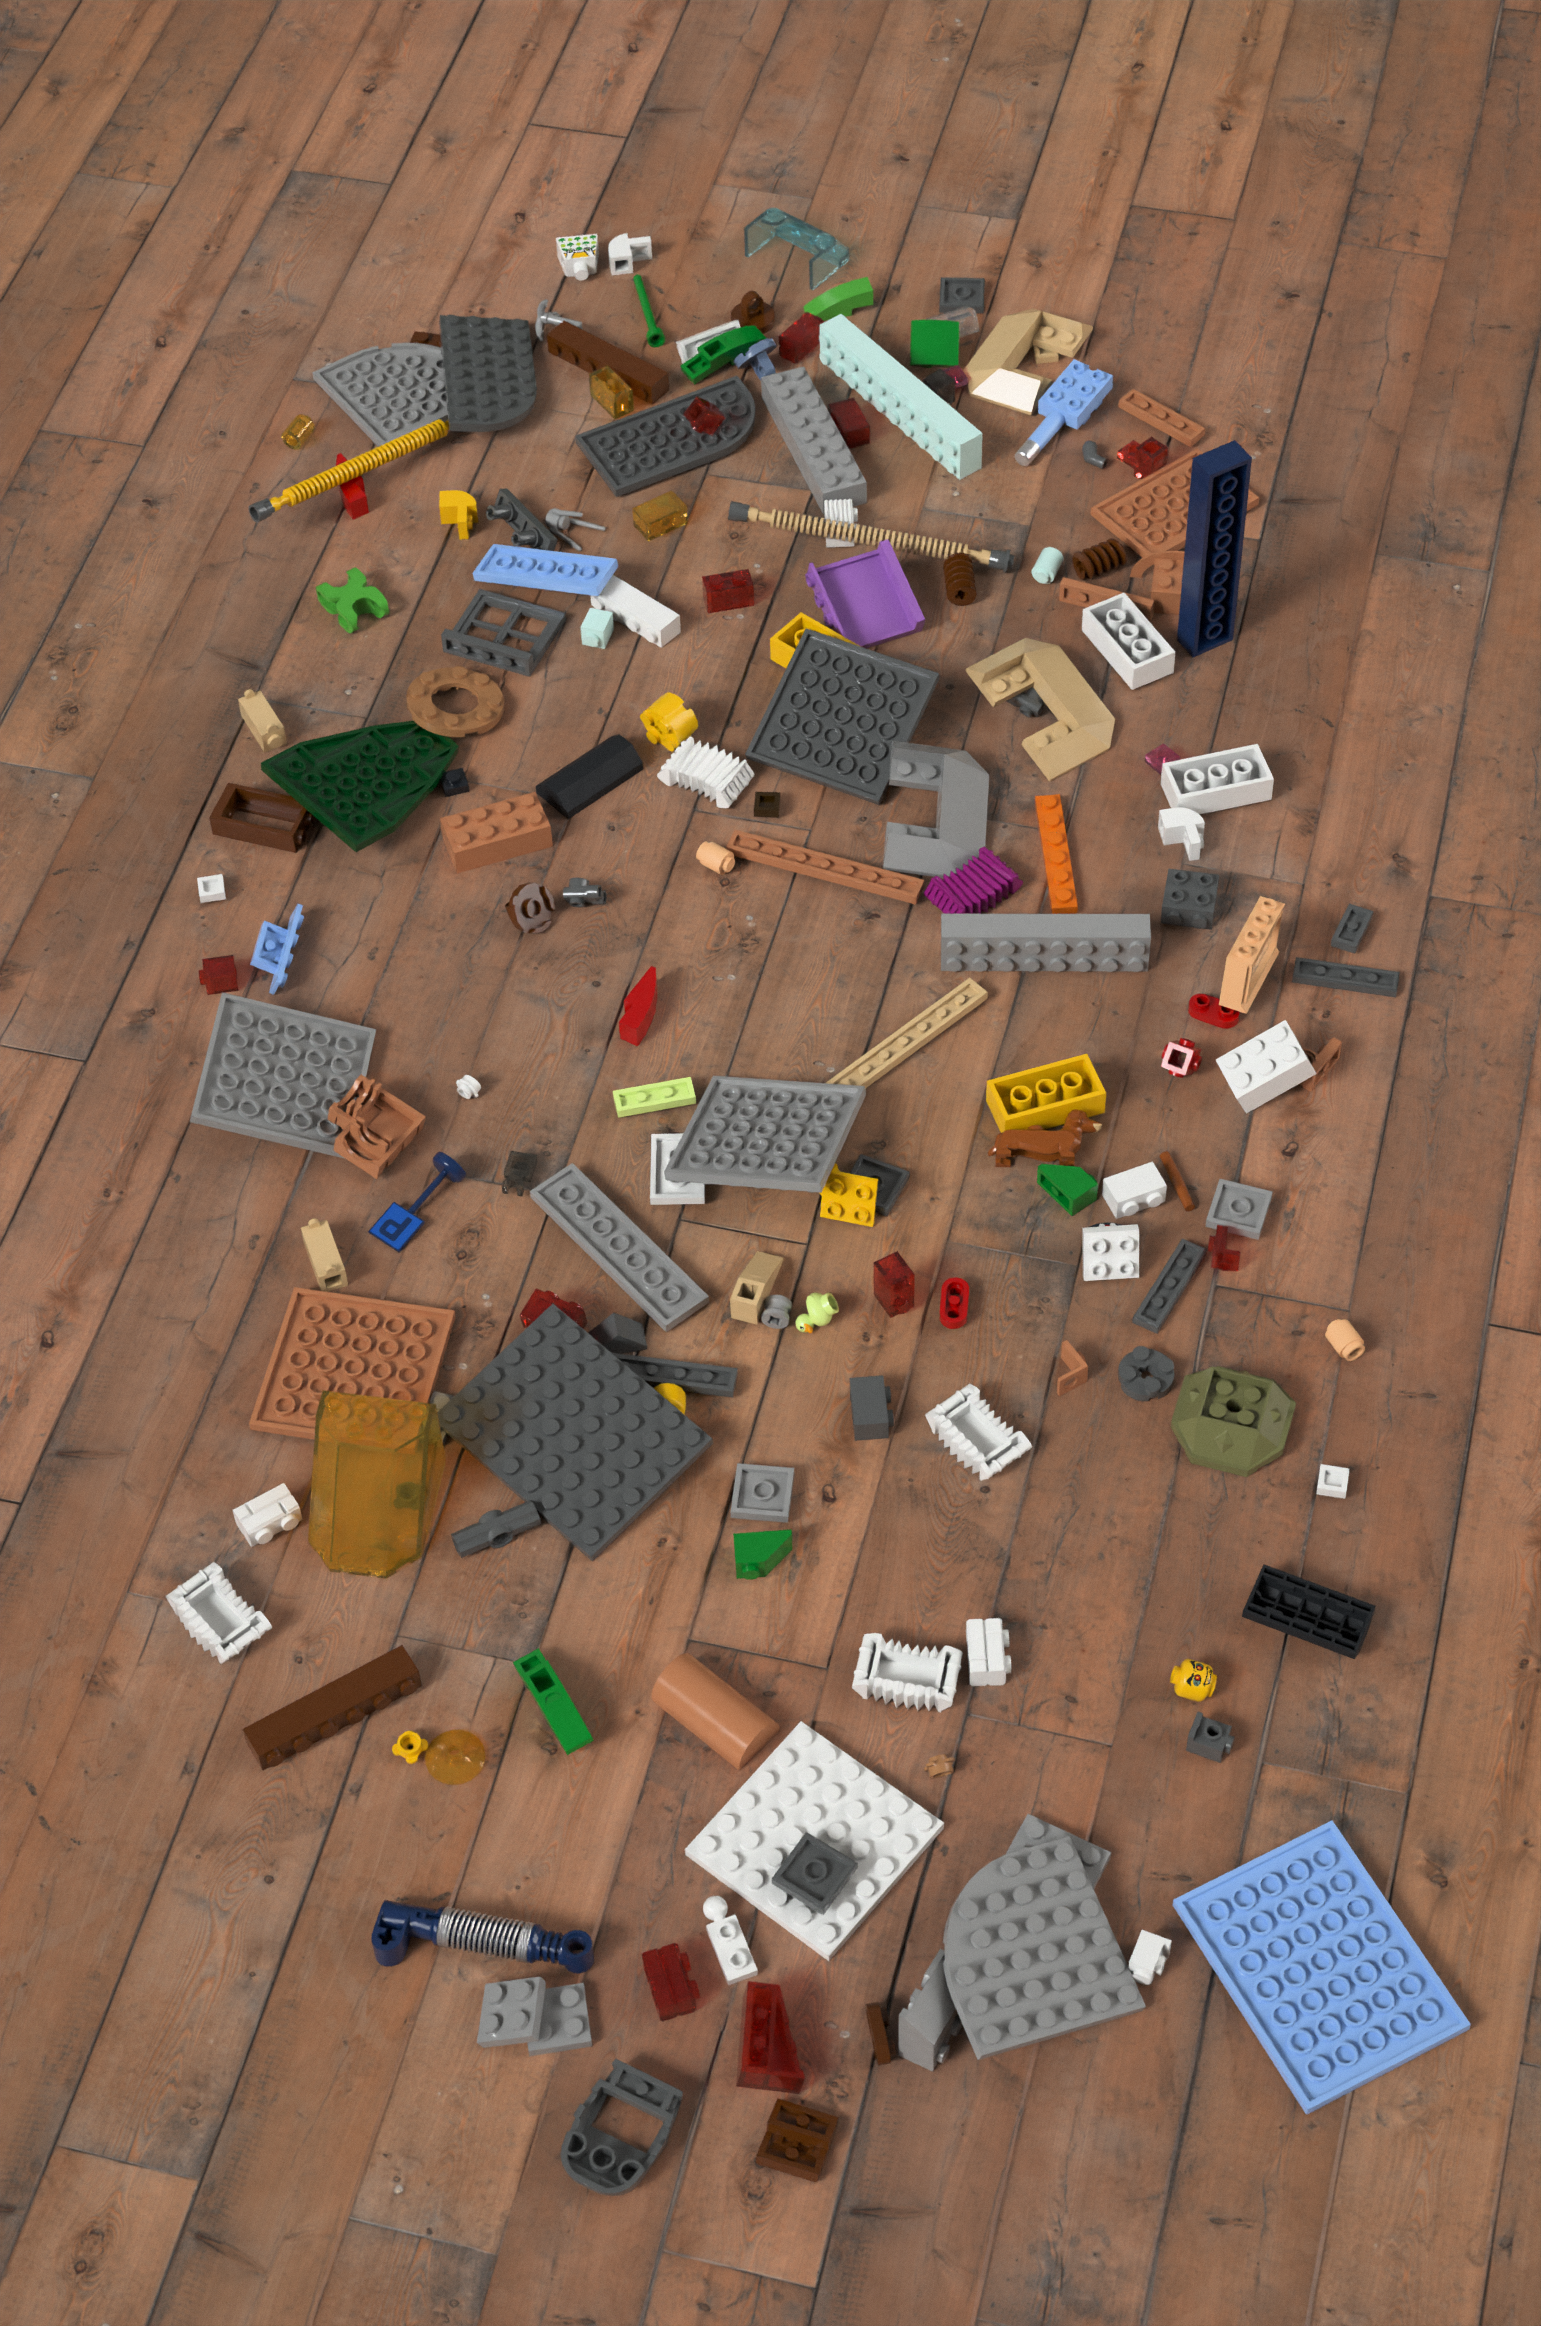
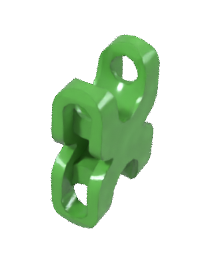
[316,567,389,633]

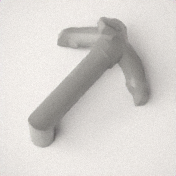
[535,299,583,341]

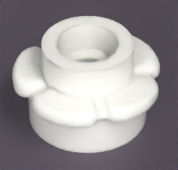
[456,1075,481,1099]

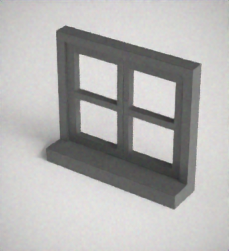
[441,589,566,677]

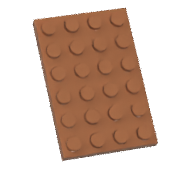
[1091,448,1259,558]

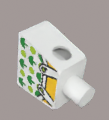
[556,234,599,281]

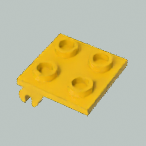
[819,1163,878,1227]

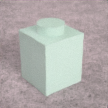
[581,608,614,649]

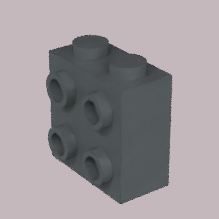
[1161,868,1219,930]

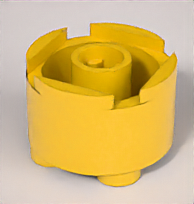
[640,692,698,752]

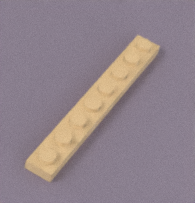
[826,978,988,1089]

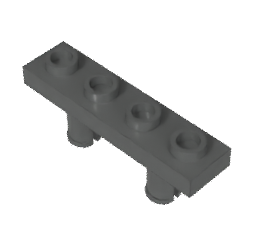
[486,488,558,551]

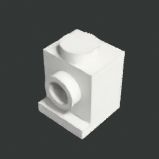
[1128,1930,1172,1985]

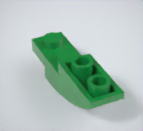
[680,325,766,385]
[513,1648,594,1755]

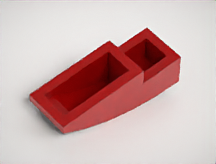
[336,453,369,520]
[619,966,658,1046]

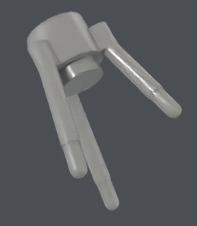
[545,508,606,551]

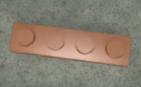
[1118,389,1205,447]
[1059,577,1154,623]

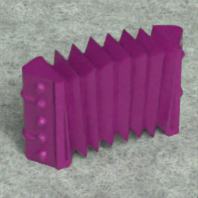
[924,847,1023,914]

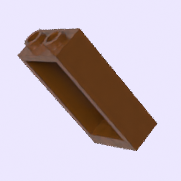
[209,782,316,853]

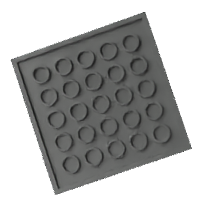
[745,628,940,805]

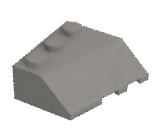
[898,1949,962,2072]

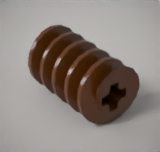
[1072,538,1127,580]
[943,553,977,606]

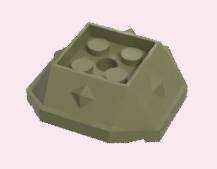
[1171,1366,1296,1477]

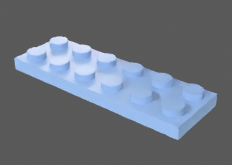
[472,544,619,596]

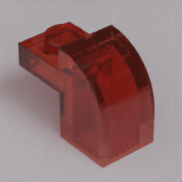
[1117,437,1168,479]

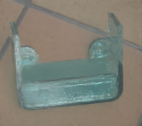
[744,208,850,290]

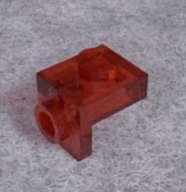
[1208,1225,1241,1271]

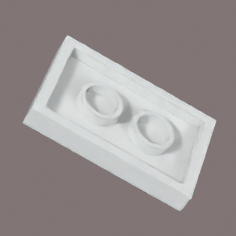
[650,1133,705,1205]

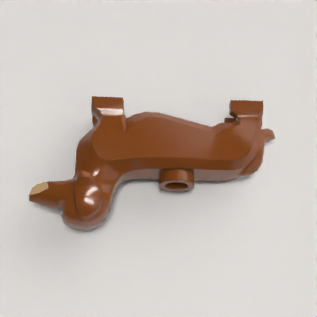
[988,1109,1102,1167]

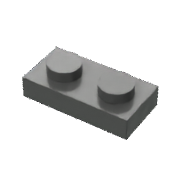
[1331,904,1373,954]

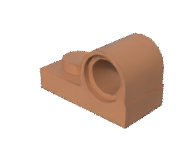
[1299,1037,1342,1092]

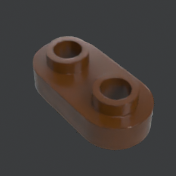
[865,2002,896,2066]

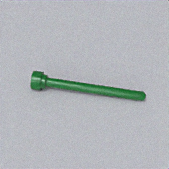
[633,274,665,347]

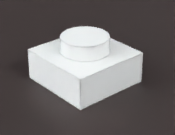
[197,874,226,903]
[1316,1464,1349,1499]

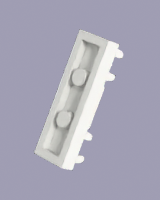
[676,320,740,364]

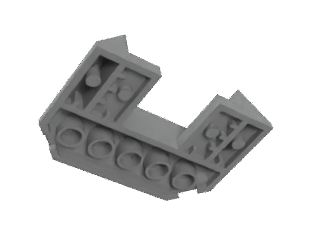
[883,740,989,878]

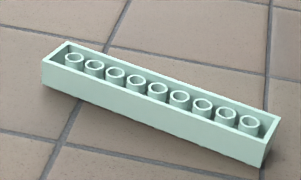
[819,314,982,480]

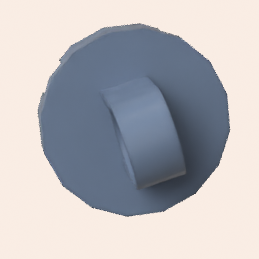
[734,338,777,380]

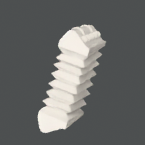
[657,737,755,808]
[925,1384,1032,1481]
[166,1562,272,1664]
[852,1633,963,1712]

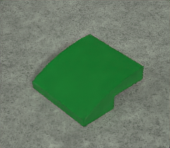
[910,320,959,368]

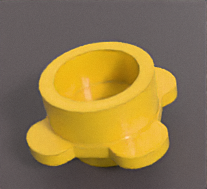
[392,1731,428,1764]

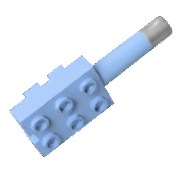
[1015,359,1113,466]

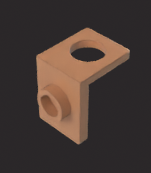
[1057,1340,1088,1396]

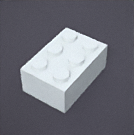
[1216,1020,1317,1114]

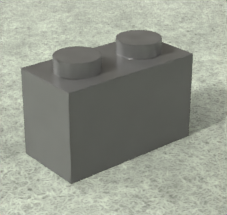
[849,1375,894,1441]

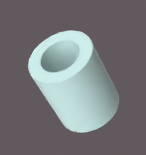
[1032,547,1064,584]

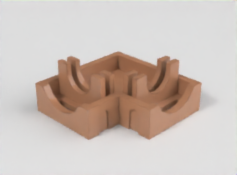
[327,1074,426,1179]

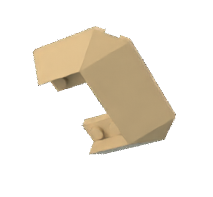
[961,308,1093,415]
[966,638,1115,782]

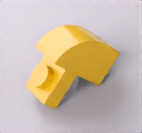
[439,490,478,540]

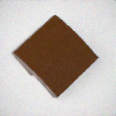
[755,2098,839,2183]

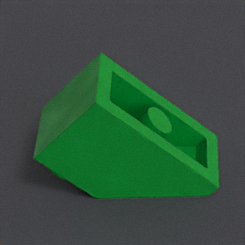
[1037,1164,1098,1216]
[733,1529,793,1580]

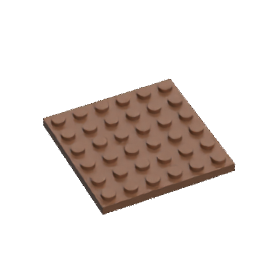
[249,1287,456,1455]

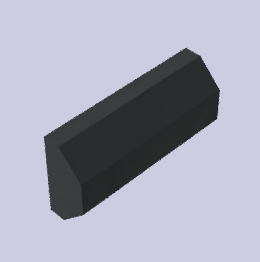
[536,734,643,819]
[1242,1564,1376,1659]

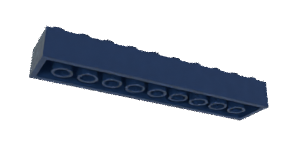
[1177,440,1252,658]

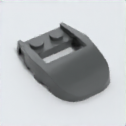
[561,2059,683,2196]

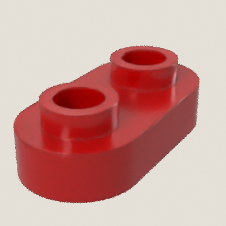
[1188,994,1240,1029]
[939,1277,969,1329]

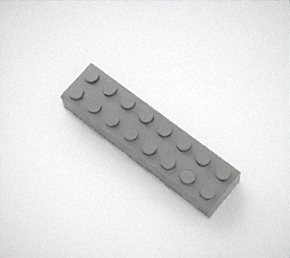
[761,367,867,515]
[941,914,1151,972]

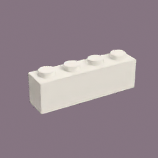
[591,575,681,648]

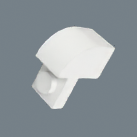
[608,233,652,276]
[1158,808,1205,861]

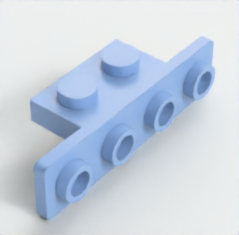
[250,903,304,995]

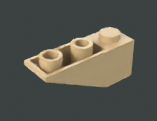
[730,1251,783,1325]

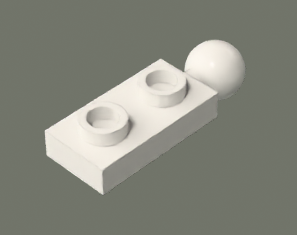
[703,1896,758,1986]

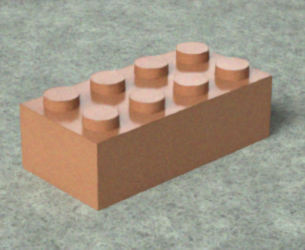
[440,792,553,873]

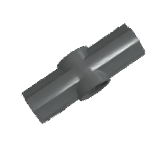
[451,1500,541,1558]

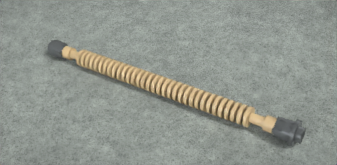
[728,501,1014,573]

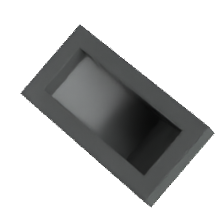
[588,1312,647,1354]

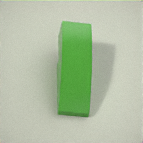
[803,277,873,324]

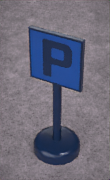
[368,1152,466,1253]

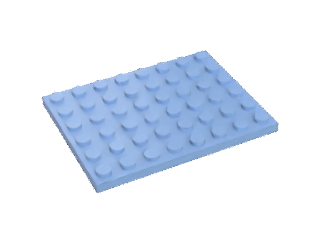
[1173,1821,1471,2115]

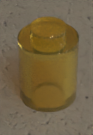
[281,414,315,450]

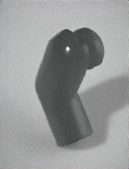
[1082,440,1108,469]

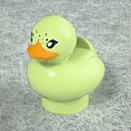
[795,1292,839,1334]

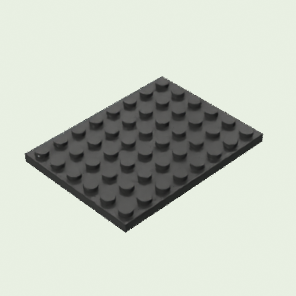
[432,1304,713,1562]

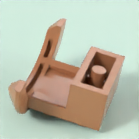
[1130,551,1184,615]

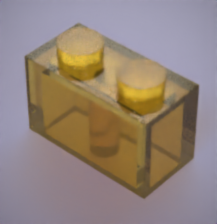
[589,365,634,420]
[632,490,688,541]

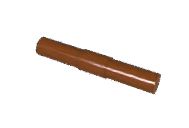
[1159,1151,1195,1212]

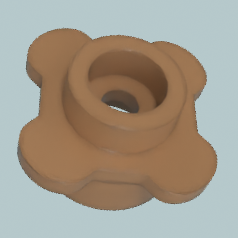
[924,1754,955,1778]

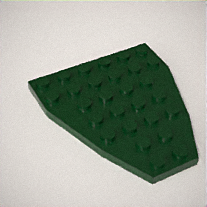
[261,721,459,852]

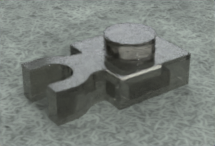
[502,1151,538,1197]

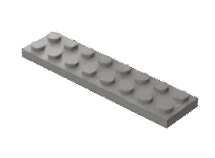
[530,1163,709,1332]

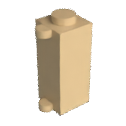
[238,689,287,753]
[301,1219,348,1292]

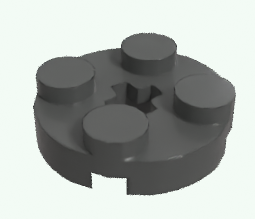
[1118,1346,1175,1401]

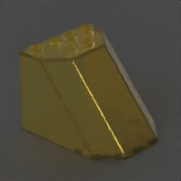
[308,1390,446,1579]

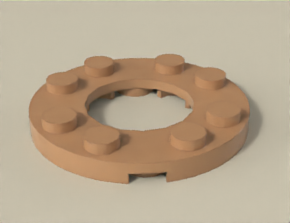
[406,666,504,738]

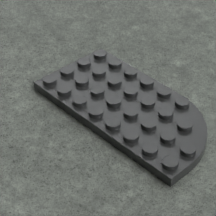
[439,315,537,432]
[575,376,756,497]

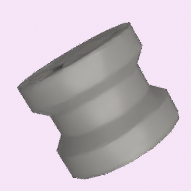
[762,1295,792,1329]

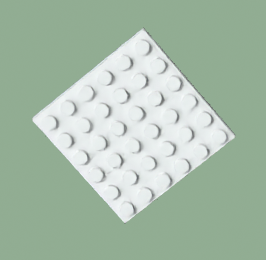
[685,1721,944,1961]

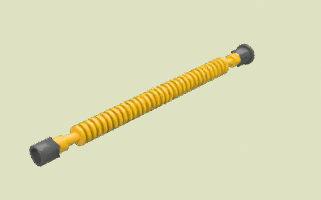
[248,419,449,523]

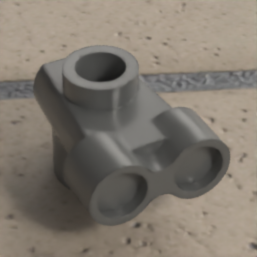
[1006,688,1044,717]
[563,878,607,908]

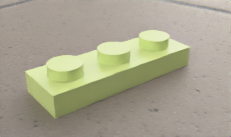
[613,1077,696,1118]

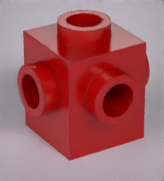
[1161,1038,1202,1078]

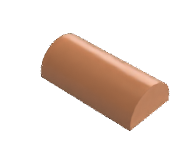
[651,1653,780,1771]

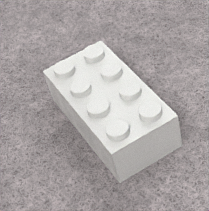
[1082,593,1175,690]
[1161,744,1274,815]

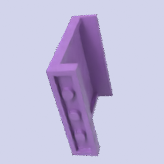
[805,539,925,648]

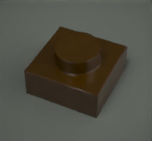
[754,792,781,818]

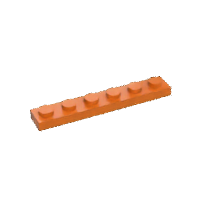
[1035,794,1078,914]

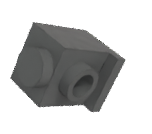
[1186,1712,1235,1763]

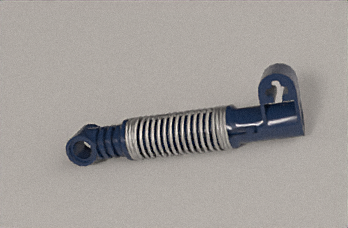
[371,1900,594,1973]

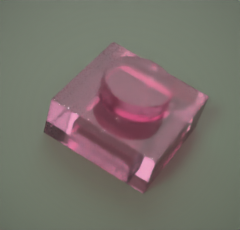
[938,365,968,391]
[1145,743,1180,775]

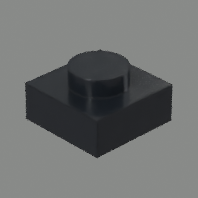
[440,768,469,797]

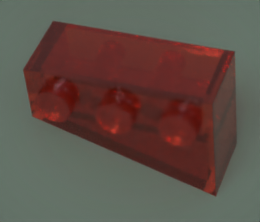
[736,1981,805,2094]

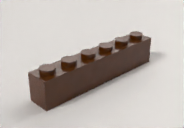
[547,321,669,405]
[243,1645,422,1771]

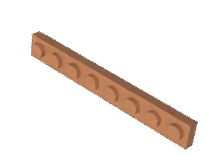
[726,830,925,905]

